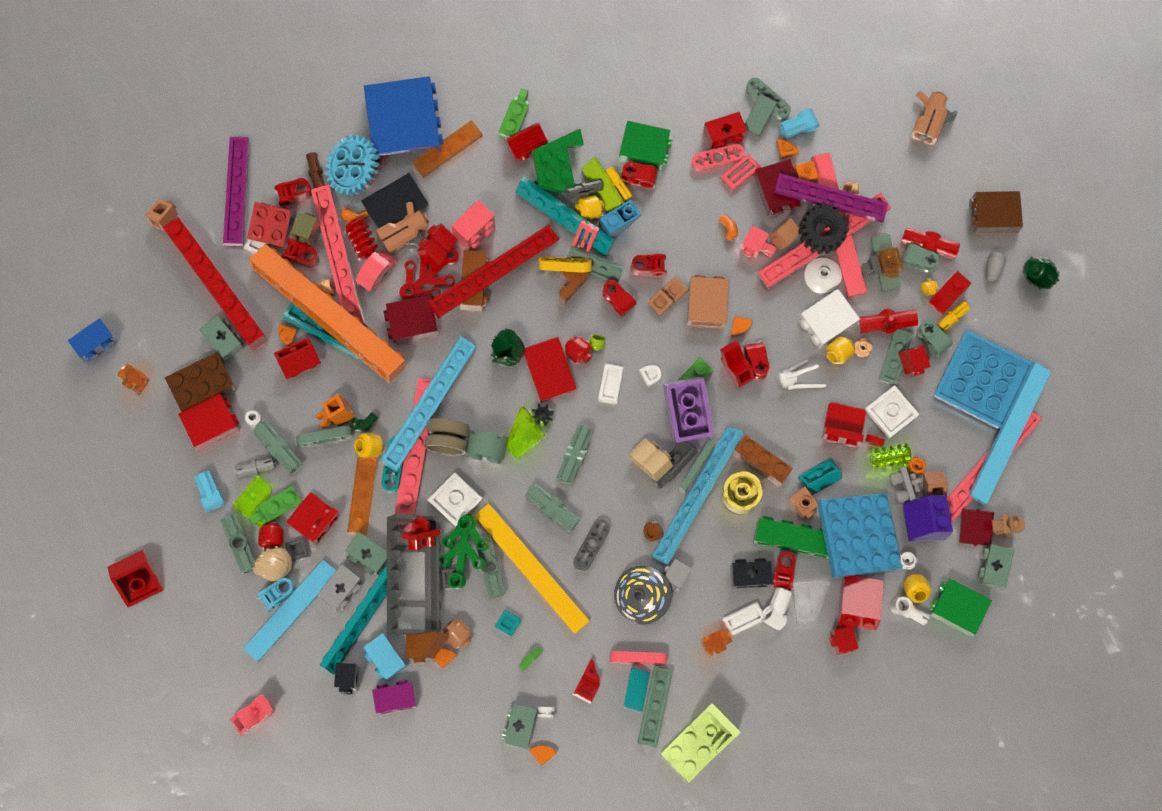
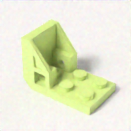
[661,703,741,783]

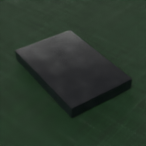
[361,173,429,229]

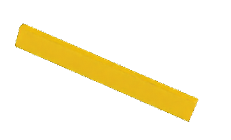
[474,503,590,634]

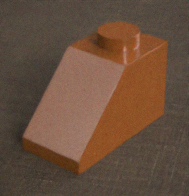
[406,632,449,664]

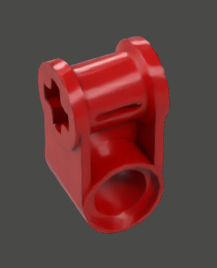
[621,162,658,189]
[274,178,312,206]
[281,239,320,268]
[630,254,667,277]
[602,280,637,317]
[744,341,770,380]
[771,552,796,591]

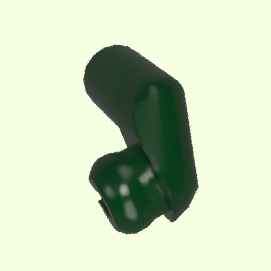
[349,412,379,431]

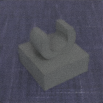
[860,255,882,279]

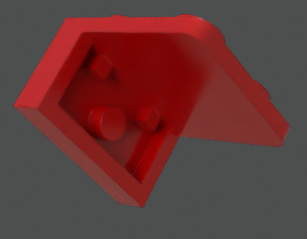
[822,402,866,448]

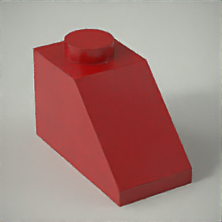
[928,271,972,315]

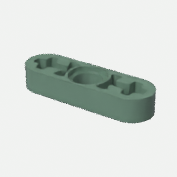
[746,78,791,121]
[296,426,352,448]

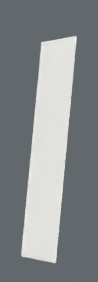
[346,256,368,326]

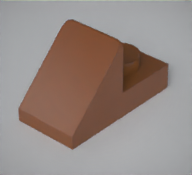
[559,272,590,305]

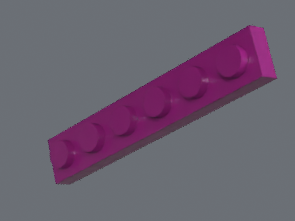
[223,137,249,246]
[774,173,888,223]

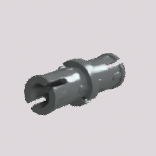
[564,179,603,200]

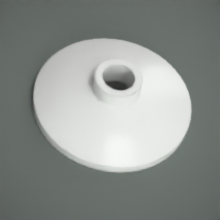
[804,257,842,294]

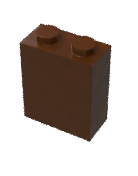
[969,191,1023,233]

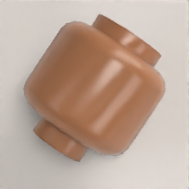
[443,619,472,649]

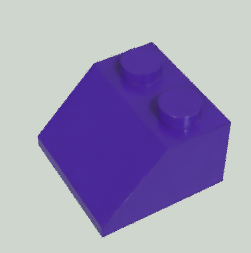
[902,495,953,541]

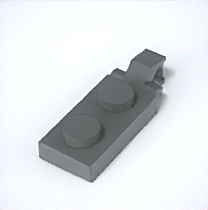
[652,441,698,489]

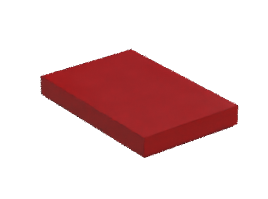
[524,337,577,402]

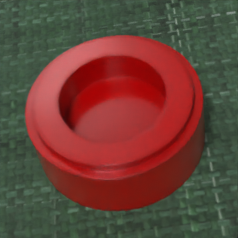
[865,434,885,447]

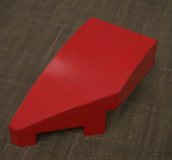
[573,659,600,704]

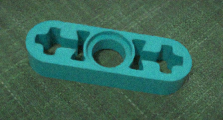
[381,437,403,493]

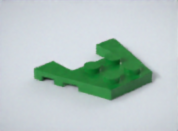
[532,129,594,197]

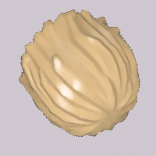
[253,545,292,581]

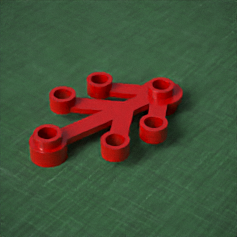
[399,249,459,300]

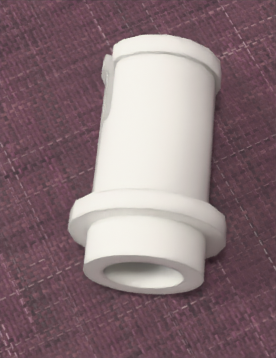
[245,410,262,428]

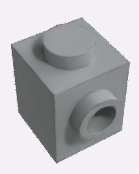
[662,559,692,591]

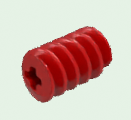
[345,218,378,261]

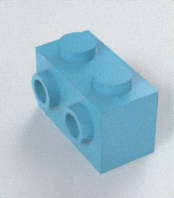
[363,633,407,681]

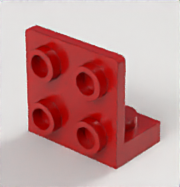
[247,202,296,247]
[287,492,341,546]

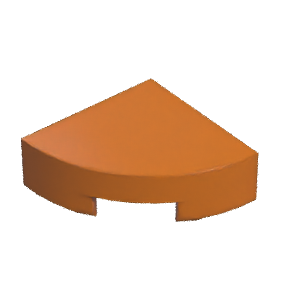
[776,139,799,159]
[731,317,753,336]
[278,323,298,346]
[434,649,457,669]
[529,746,557,766]

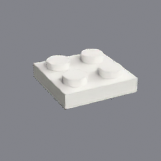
[865,385,919,439]
[428,472,483,527]

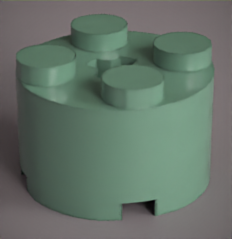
[466,430,508,464]

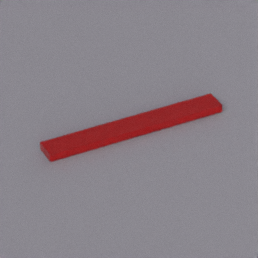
[428,225,560,319]

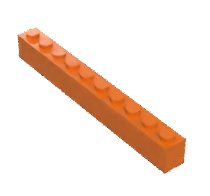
[249,244,405,384]

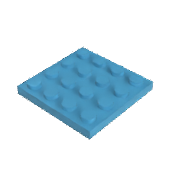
[933,329,1033,430]
[817,493,903,578]

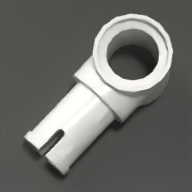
[890,597,930,626]

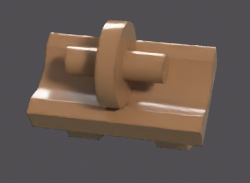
[992,513,1025,538]

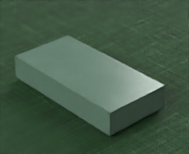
[745,94,777,136]

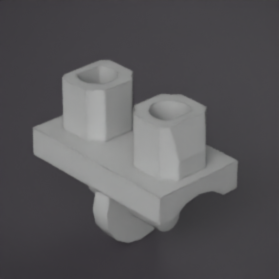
[889,466,924,503]

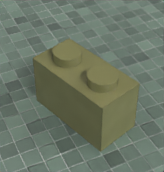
[291,212,321,247]

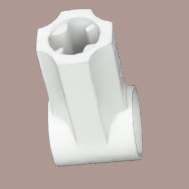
[761,588,792,630]

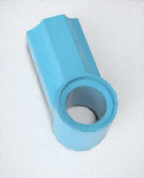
[779,108,820,139]
[194,471,225,513]

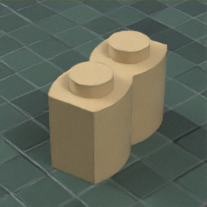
[628,438,673,482]

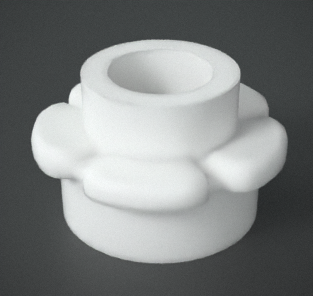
[900,551,917,570]

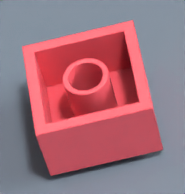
[452,200,496,250]

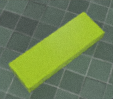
[581,157,624,213]

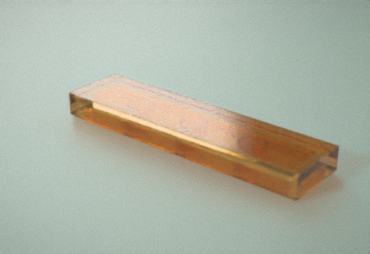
[412,120,483,178]
[347,456,377,535]

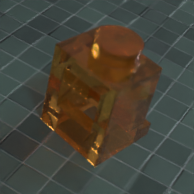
[877,247,903,279]
[117,363,150,395]
[700,628,733,658]

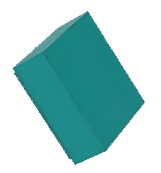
[495,610,522,637]

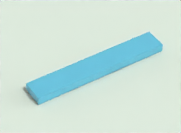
[243,560,336,662]

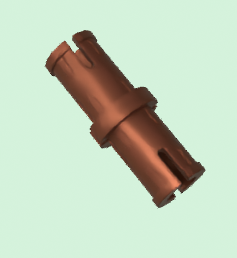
[306,152,325,188]

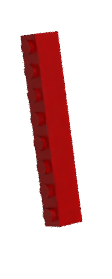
[163,217,268,351]

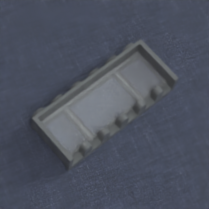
[387,514,441,635]

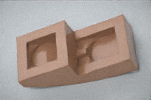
[647,276,689,316]

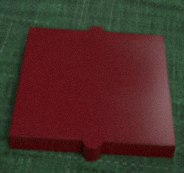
[959,509,994,546]

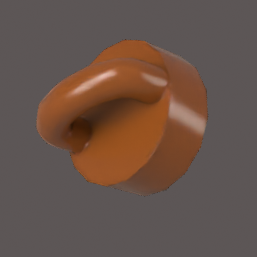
[643,521,664,541]

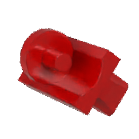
[402,517,441,550]

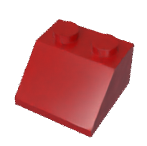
[107,550,163,608]

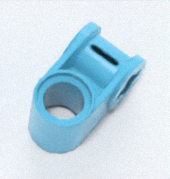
[256,578,296,612]

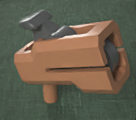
[911,90,958,145]
[376,202,430,255]

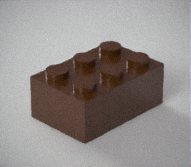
[164,352,237,412]

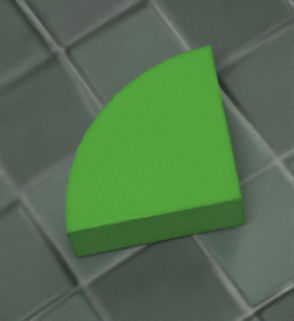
[519,647,543,671]

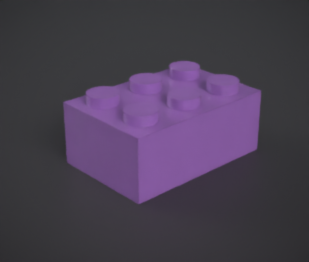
[662,377,714,443]

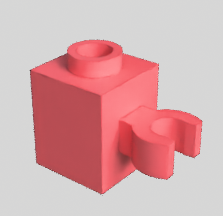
[740,226,777,259]

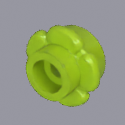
[588,334,606,350]

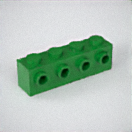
[753,516,828,559]

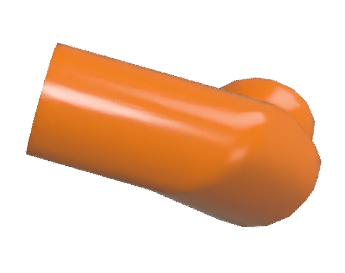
[341,207,369,222]
[718,214,738,241]

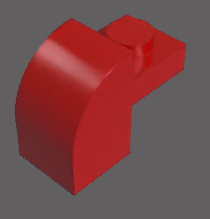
[720,340,755,388]

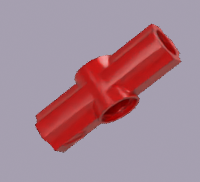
[901,227,960,260]
[859,309,918,334]

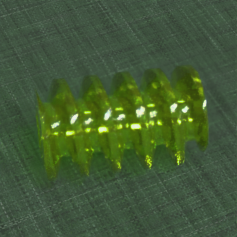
[868,443,912,473]

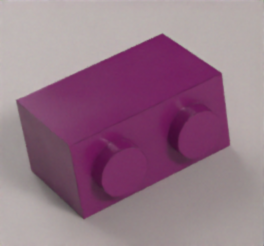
[372,680,417,715]

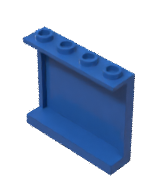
[364,76,444,161]

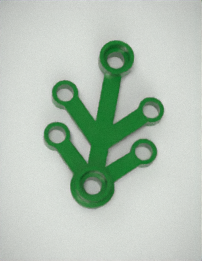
[439,514,489,590]

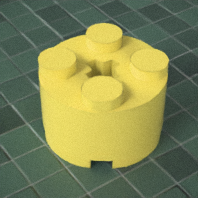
[722,471,763,514]

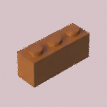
[459,250,490,311]
[732,435,793,488]

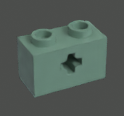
[199,316,244,363]
[345,532,387,575]
[978,544,1014,588]
[501,704,537,750]

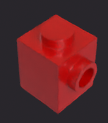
[898,345,931,376]
[829,624,859,655]

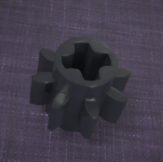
[530,404,554,428]

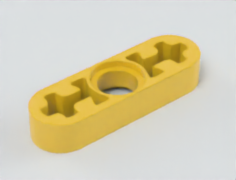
[538,257,592,273]

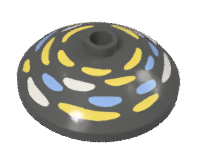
[614,565,672,625]

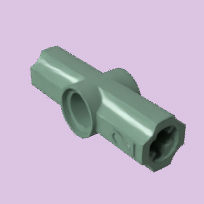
[253,420,302,474]
[556,425,594,485]
[525,483,580,532]
[220,513,256,574]
[475,537,506,599]

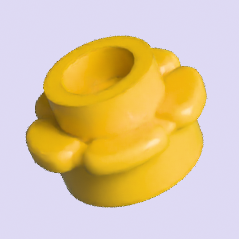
[921,278,938,296]

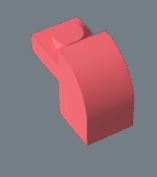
[355,250,397,292]
[230,694,273,736]

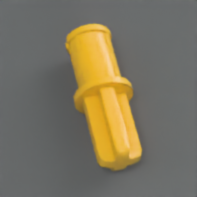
[606,166,633,202]
[936,301,970,333]

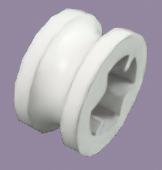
[537,707,555,718]

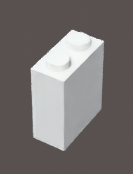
[799,289,860,348]

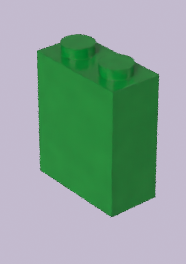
[619,121,673,171]
[929,578,992,637]

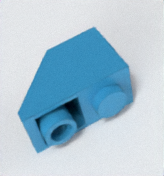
[598,200,642,238]

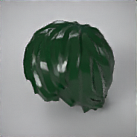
[1022,256,1059,290]
[491,328,525,367]

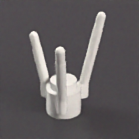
[779,360,826,390]

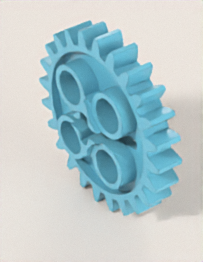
[325,135,380,196]

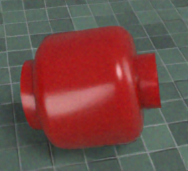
[565,336,593,364]
[258,522,284,551]

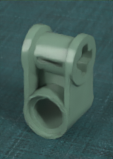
[901,243,940,273]
[917,320,953,357]

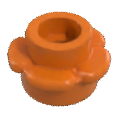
[907,457,926,476]

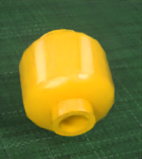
[575,195,604,221]
[826,336,855,364]
[354,433,383,458]
[903,574,931,603]

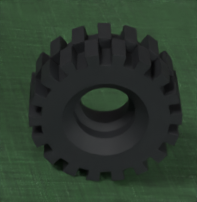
[798,204,849,254]

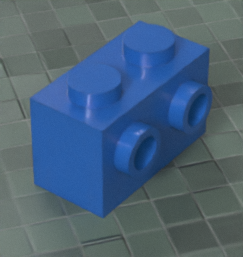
[68,318,116,363]

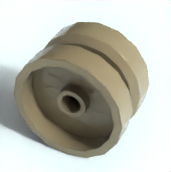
[424,418,470,455]

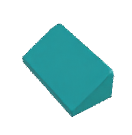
[798,458,842,496]
[623,668,650,712]

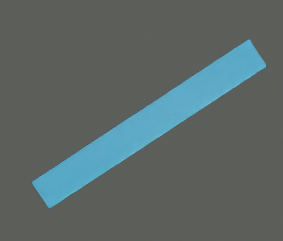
[380,336,477,472]
[968,362,1051,505]
[652,426,744,565]

